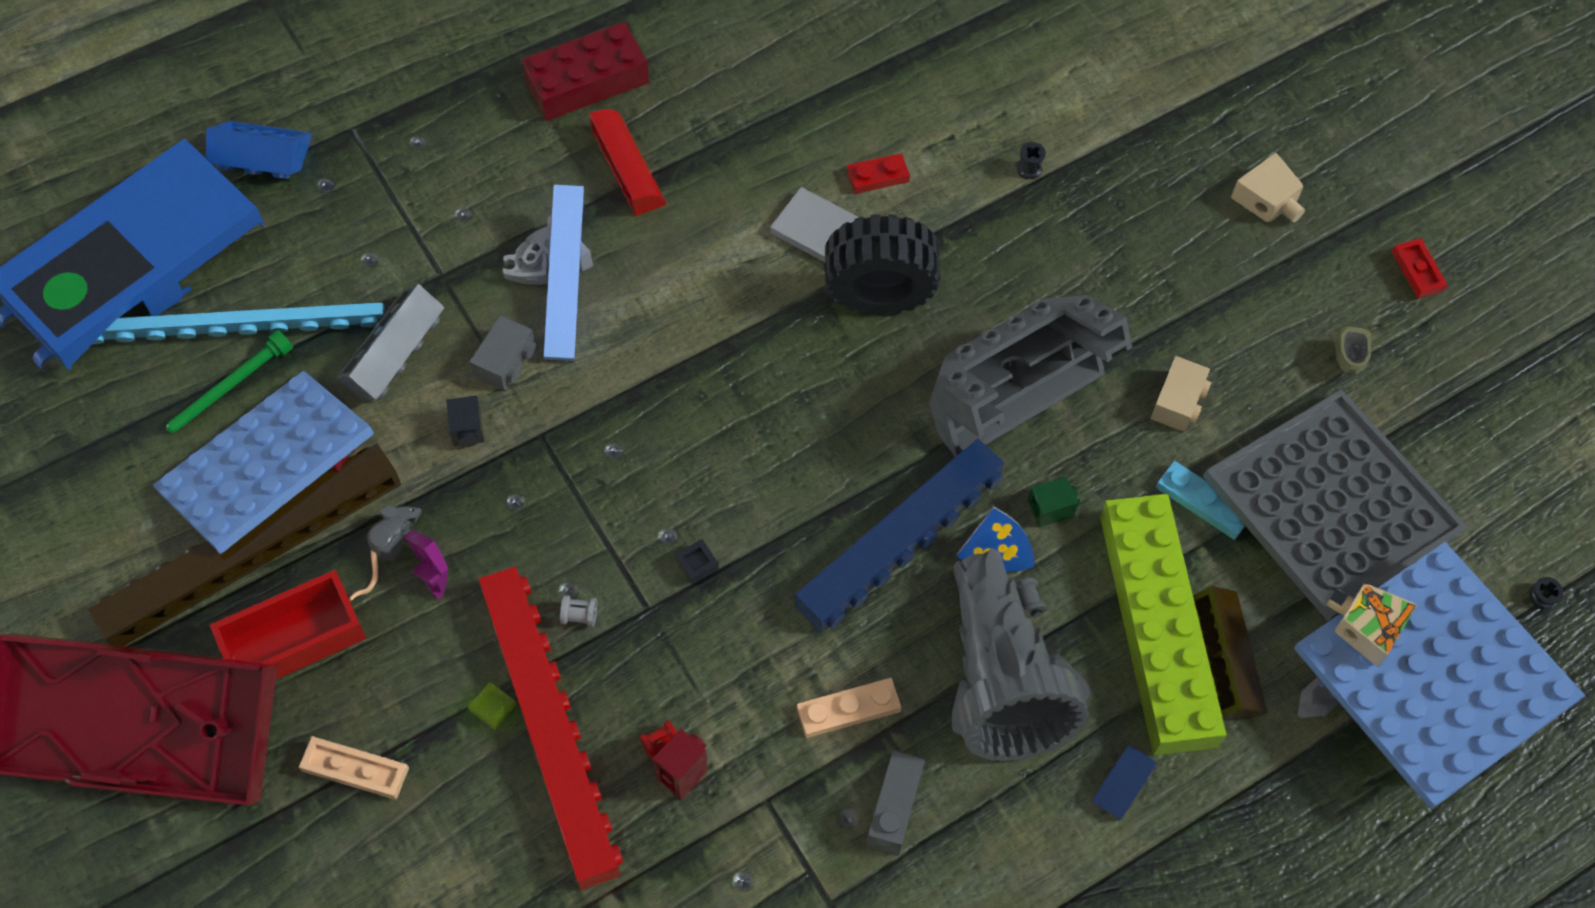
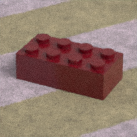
[521,22,649,121]

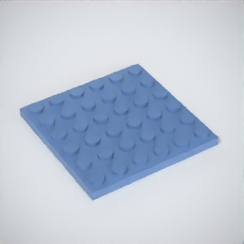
[1294,542,1585,810]

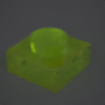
[468,682,516,730]

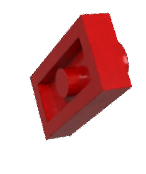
[847,153,910,194]
[1392,238,1448,299]

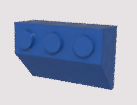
[206,121,312,178]

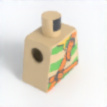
[1326,584,1417,667]

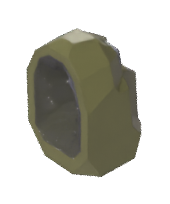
[1335,326,1371,374]

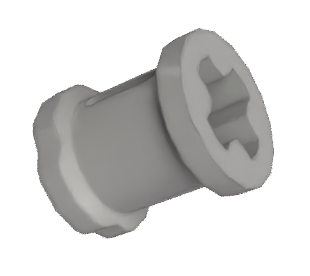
[560,595,598,628]

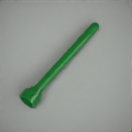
[166,330,293,433]

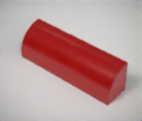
[589,109,667,217]

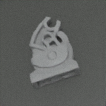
[503,214,593,285]

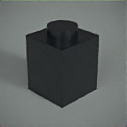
[446,395,485,447]

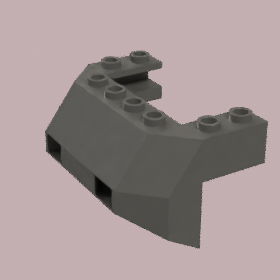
[929,295,1132,457]

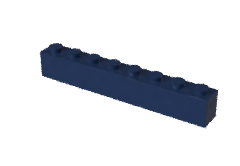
[795,438,1005,633]

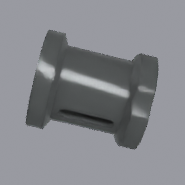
[1015,578,1047,619]

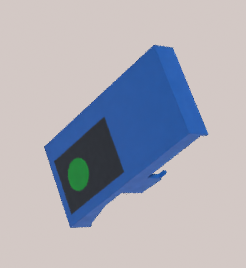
[0,138,265,370]

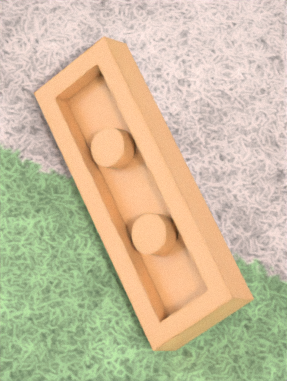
[797,678,902,738]
[299,736,409,800]

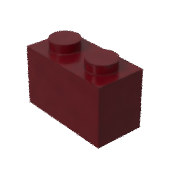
[653,729,708,800]

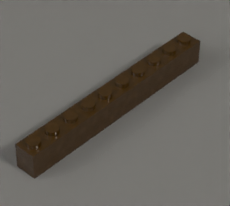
[88,443,401,646]

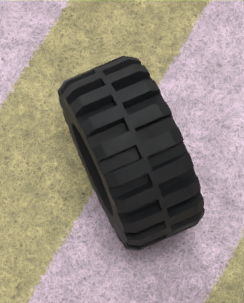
[825,214,941,315]

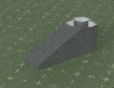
[866,750,925,856]

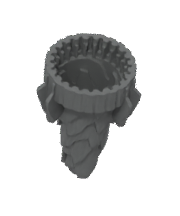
[952,548,1091,761]

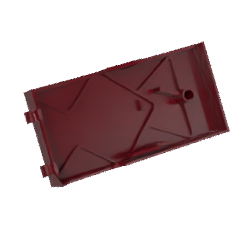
[0,633,277,805]

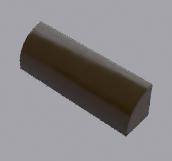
[1193,586,1268,721]

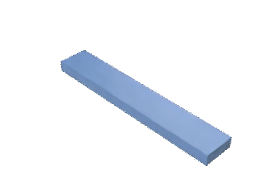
[544,185,584,361]

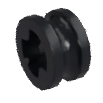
[1529,577,1564,609]

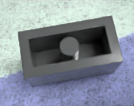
[469,315,536,391]

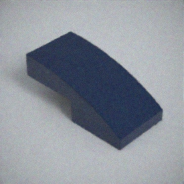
[1092,744,1158,820]

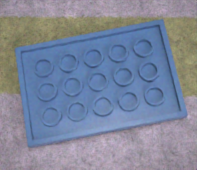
[153,371,374,554]

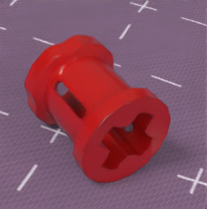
[639,720,677,762]

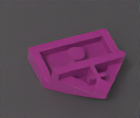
[403,529,448,600]

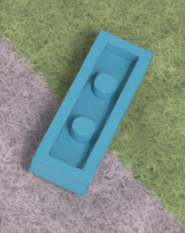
[1156,461,1245,540]

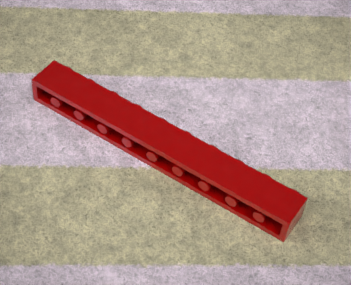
[479,566,623,890]

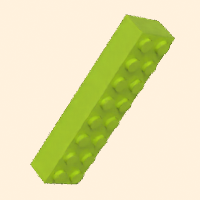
[1100,494,1226,756]

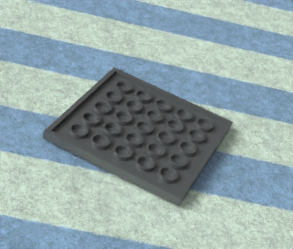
[1203,389,1468,621]

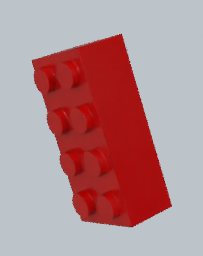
[210,570,367,680]

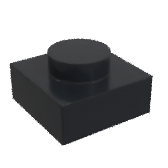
[675,539,719,584]

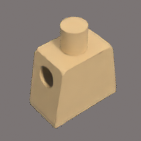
[1231,153,1305,223]

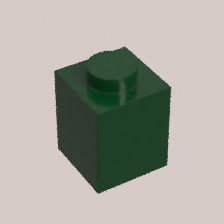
[1027,476,1080,527]

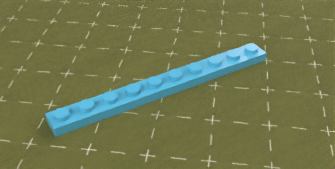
[93,302,387,344]

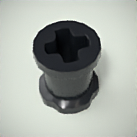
[1017,142,1046,179]

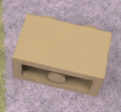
[1150,356,1211,432]

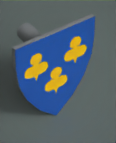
[956,506,1035,572]

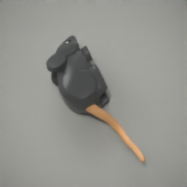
[349,506,422,601]

